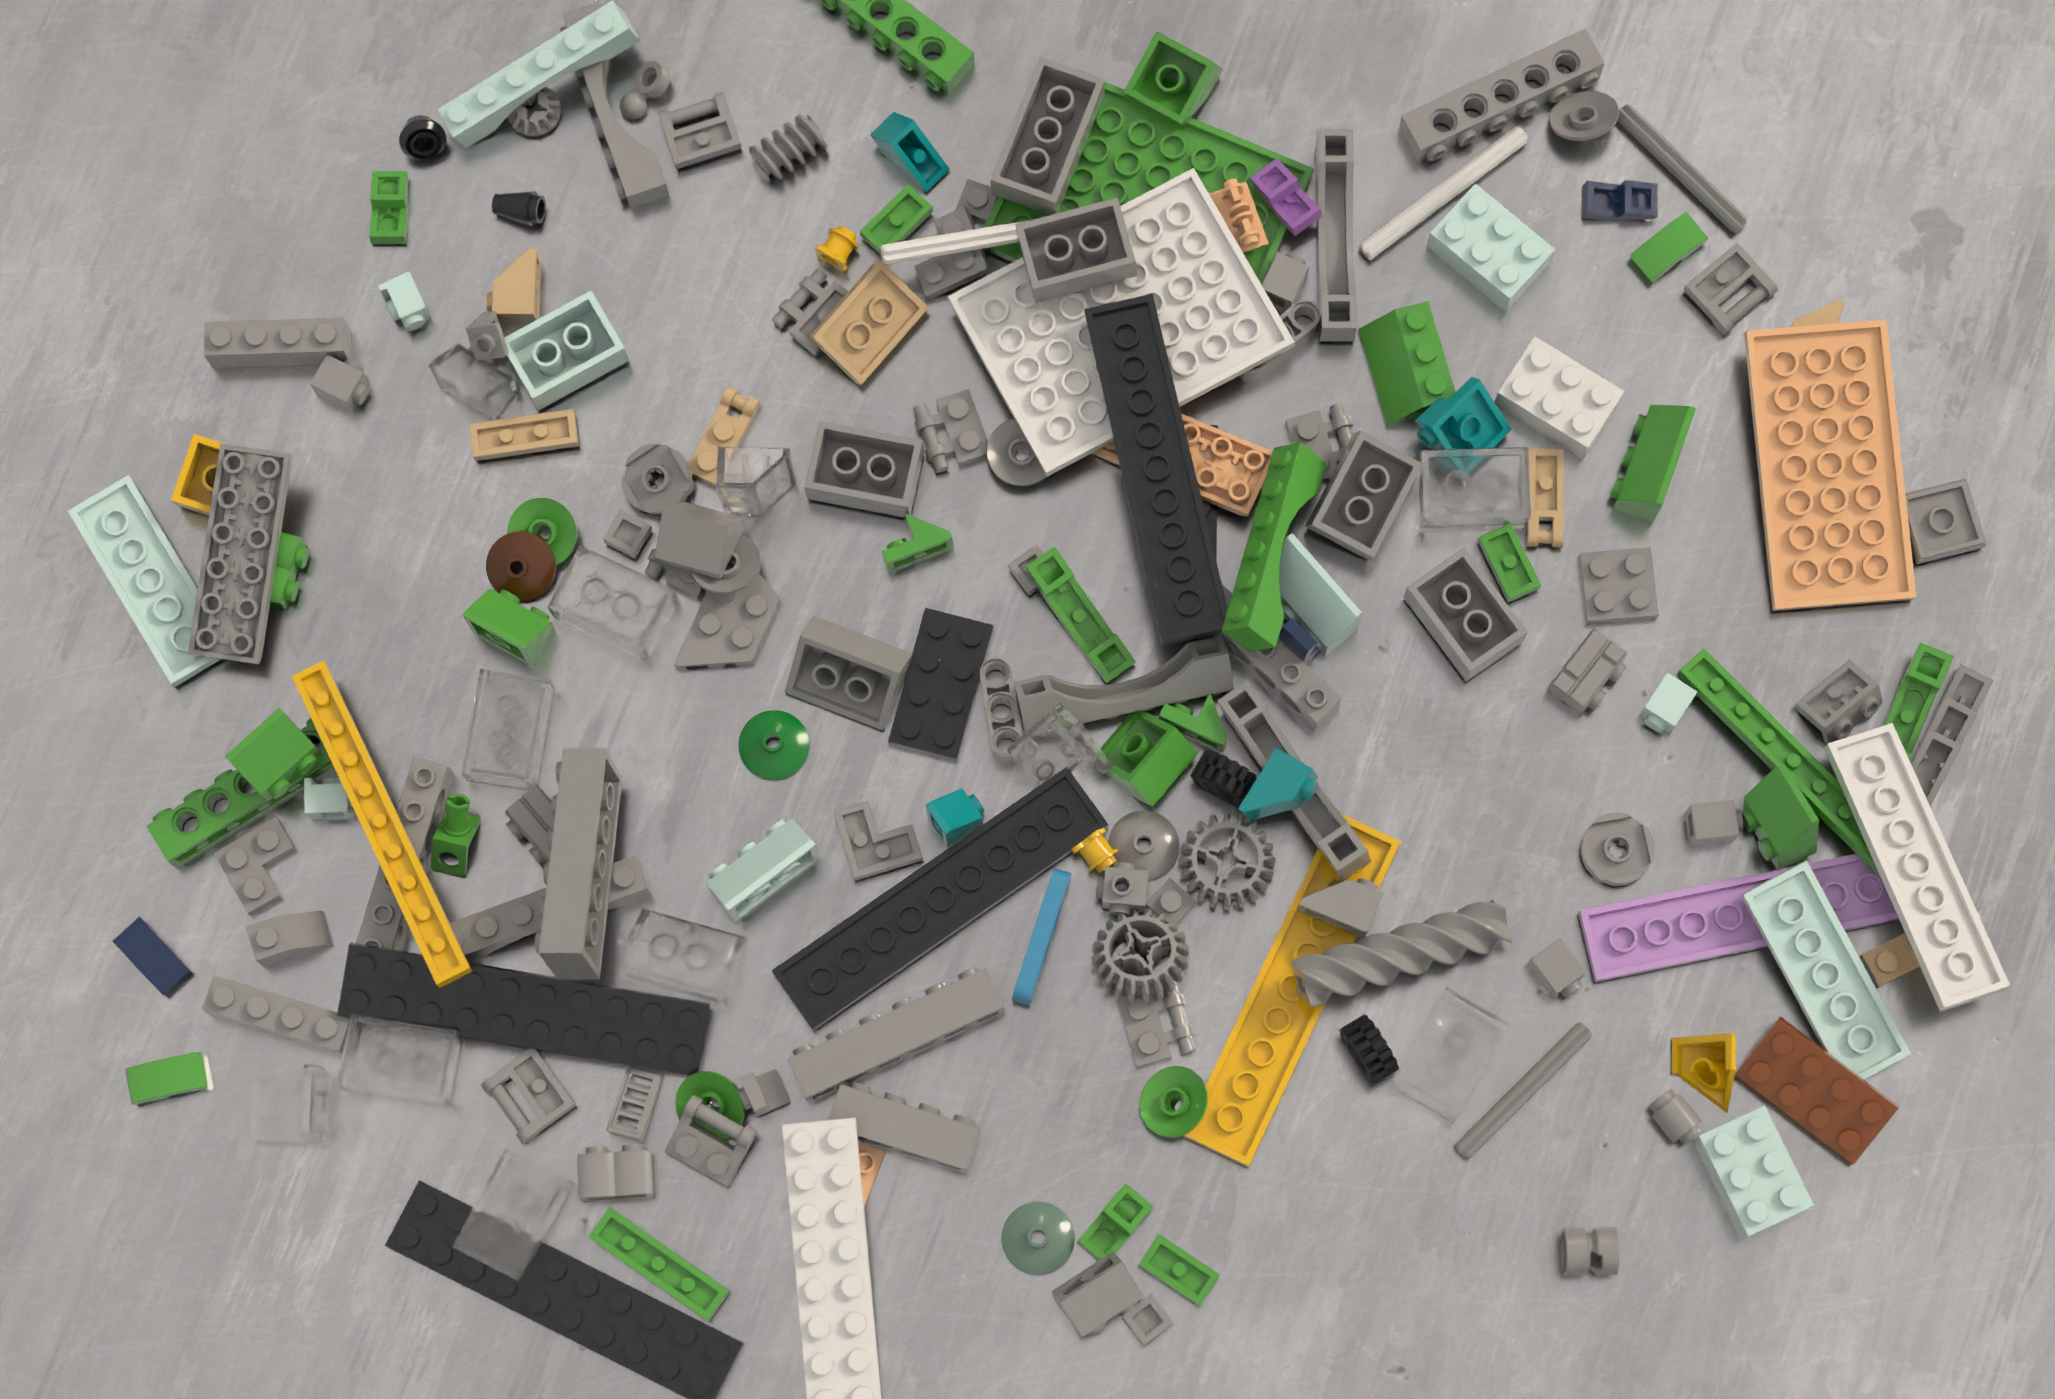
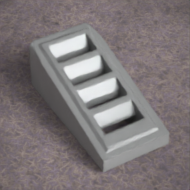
[606,1065,664,1143]

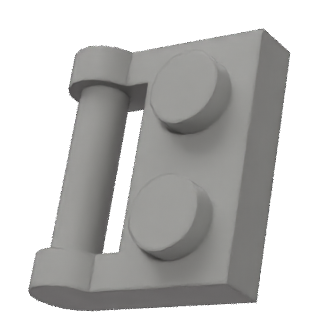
[658,91,742,169]
[1684,243,1778,335]
[481,1048,576,1144]
[664,1095,757,1187]

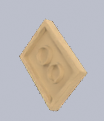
[809,260,929,385]

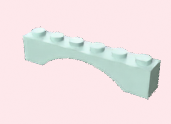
[438,0,640,148]

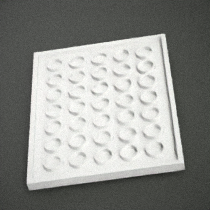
[948,168,1295,476]

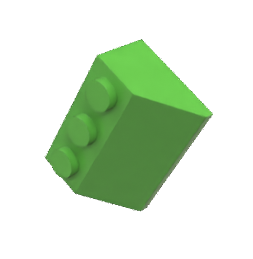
[1358,301,1455,428]
[1610,405,1696,524]

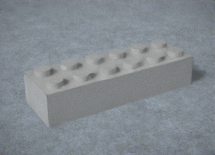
[535,749,623,979]

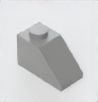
[1298,878,1383,938]
[246,911,333,967]

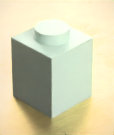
[1640,673,1698,734]

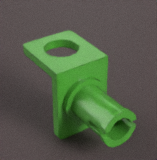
[431,793,481,877]

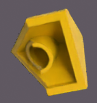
[1672,1033,1736,1113]

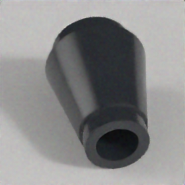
[492,191,546,226]

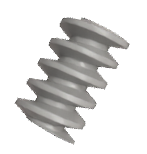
[749,114,828,182]

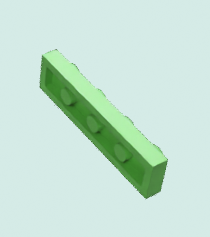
[588,1207,730,1322]

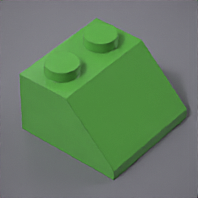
[1123,31,1223,125]
[462,589,555,666]
[225,707,322,802]
[1091,711,1198,807]
[1741,763,1819,870]

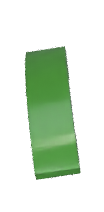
[1025,546,1136,683]
[1883,642,1954,761]

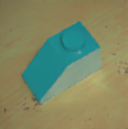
[870,111,950,192]
[1238,748,1318,820]
[925,788,985,848]

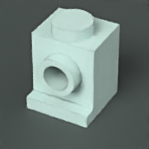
[377,271,431,331]
[304,778,354,820]

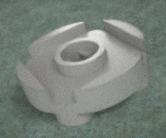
[622,444,694,515]
[1581,813,1654,886]

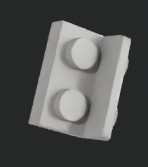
[1796,660,1883,744]

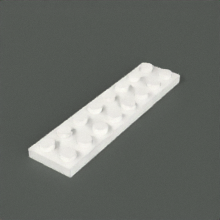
[1824,723,2010,1012]
[782,1117,882,1399]

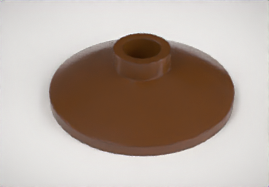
[486,531,556,602]

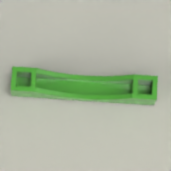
[1222,442,1327,652]

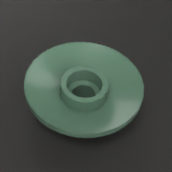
[1001,1202,1075,1275]

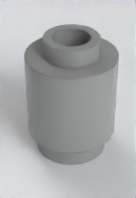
[1648,1089,1702,1145]

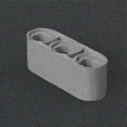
[1237,300,1320,384]
[980,657,1023,765]

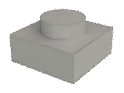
[956,179,998,224]
[603,509,652,559]
[1008,544,1044,595]
[1146,877,1196,924]
[1122,1294,1173,1346]

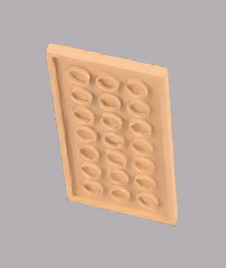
[1744,319,1917,611]

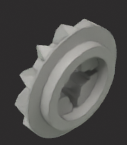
[507,87,561,136]

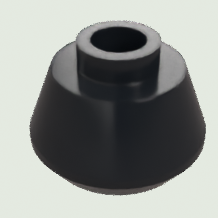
[399,115,446,160]

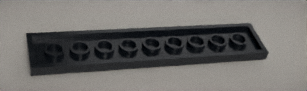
[1084,294,1228,646]
[771,767,1108,1031]
[337,942,710,1075]
[385,1180,744,1399]

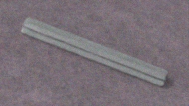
[1618,104,1748,233]
[1455,1022,1592,1159]

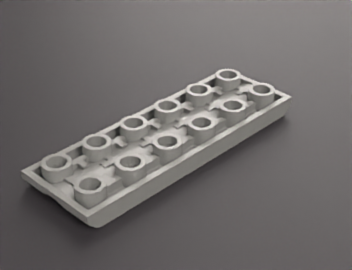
[188,444,292,664]

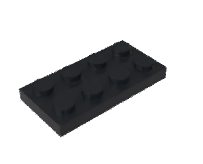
[888,608,994,762]

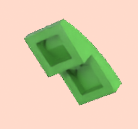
[369,171,408,244]
[1629,212,1709,283]
[125,1051,208,1105]
[1076,1183,1154,1261]

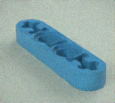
[1012,868,1072,1006]

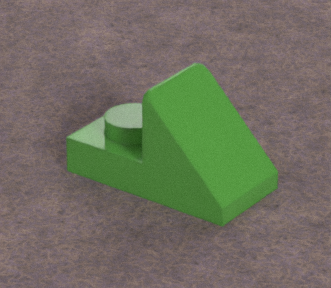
[882,513,954,573]
[1159,693,1227,753]

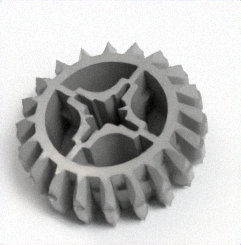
[1178,812,1276,910]
[1092,908,1189,1005]

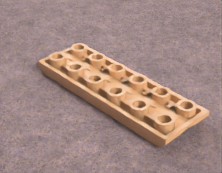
[1091,414,1273,517]

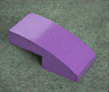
[1250,158,1322,236]

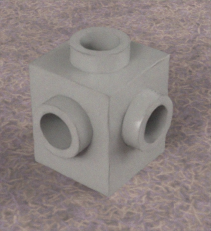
[1096,862,1149,916]

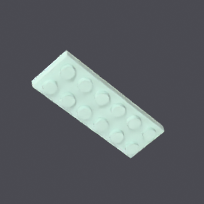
[68,475,221,687]
[1741,861,1911,1079]

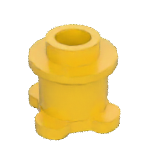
[815,226,859,272]
[1071,828,1118,873]

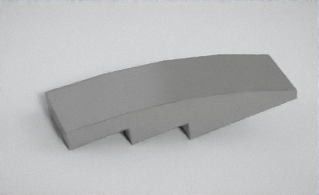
[1910,663,1994,806]

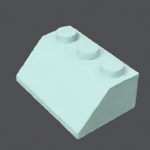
[1279,533,1362,656]
[706,818,820,923]

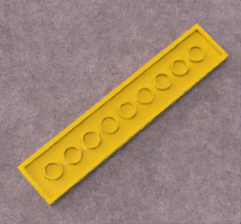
[1183,813,1401,1167]

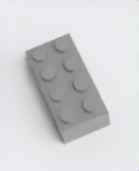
[990,57,1105,215]

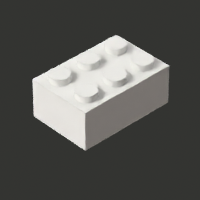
[1495,337,1625,460]

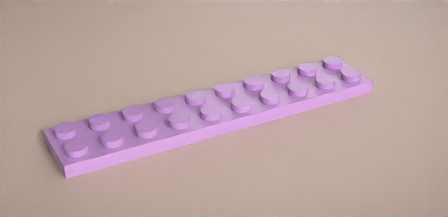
[1578,854,1899,982]

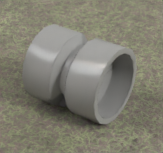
[1561,1227,1619,1276]

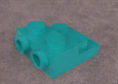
[1415,377,1512,477]

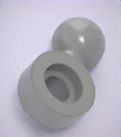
[619,61,670,120]

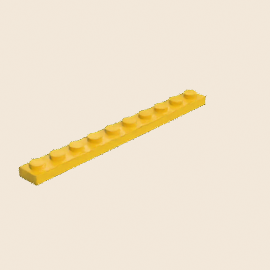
[291,660,472,988]

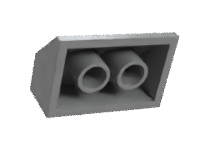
[785,616,912,731]

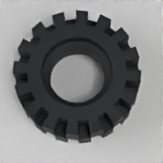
[1190,750,1258,807]
[1339,1014,1399,1085]

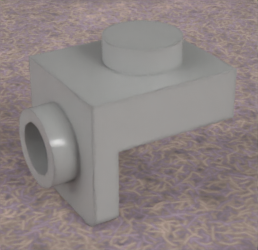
[466,311,508,361]
[738,1069,790,1117]

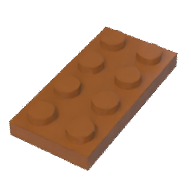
[1735,1016,1899,1165]

